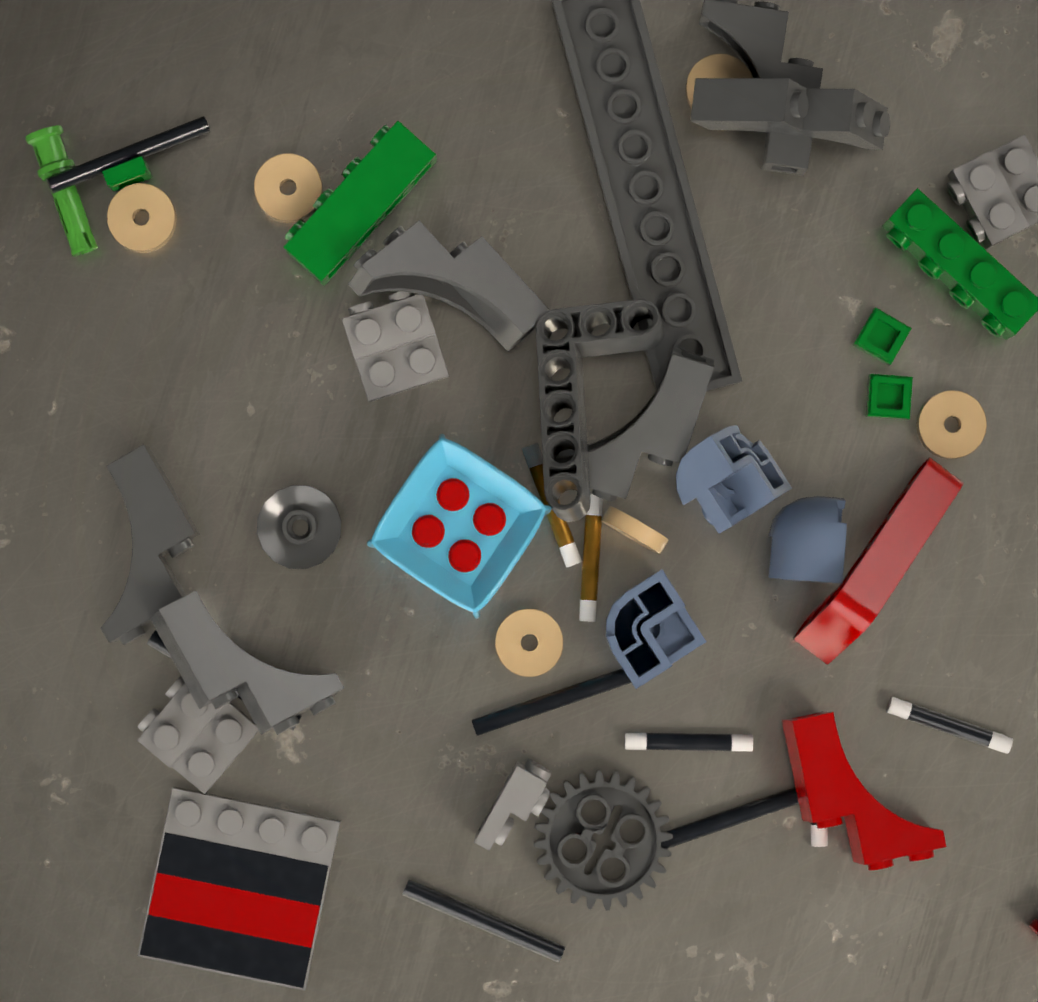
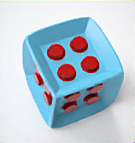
[367,434,552,619]

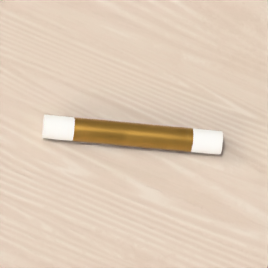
[522,443,582,568]
[579,494,603,622]

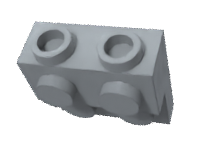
[947,134,1038,249]
[342,291,449,402]
[137,676,259,794]
[474,759,551,851]

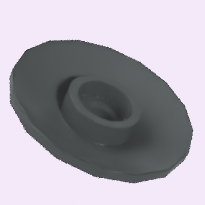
[257,485,342,569]

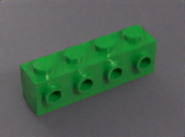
[283,121,437,287]
[882,188,1038,340]

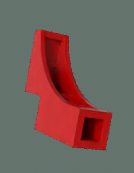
[782,711,947,870]

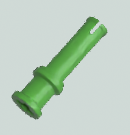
[25,125,98,257]

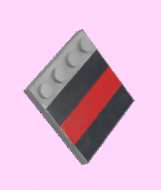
[137,787,341,991]

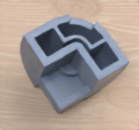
[676,425,792,534]
[768,496,847,584]
[606,569,706,689]

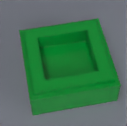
[102,156,153,192]
[853,307,912,366]
[866,374,913,420]

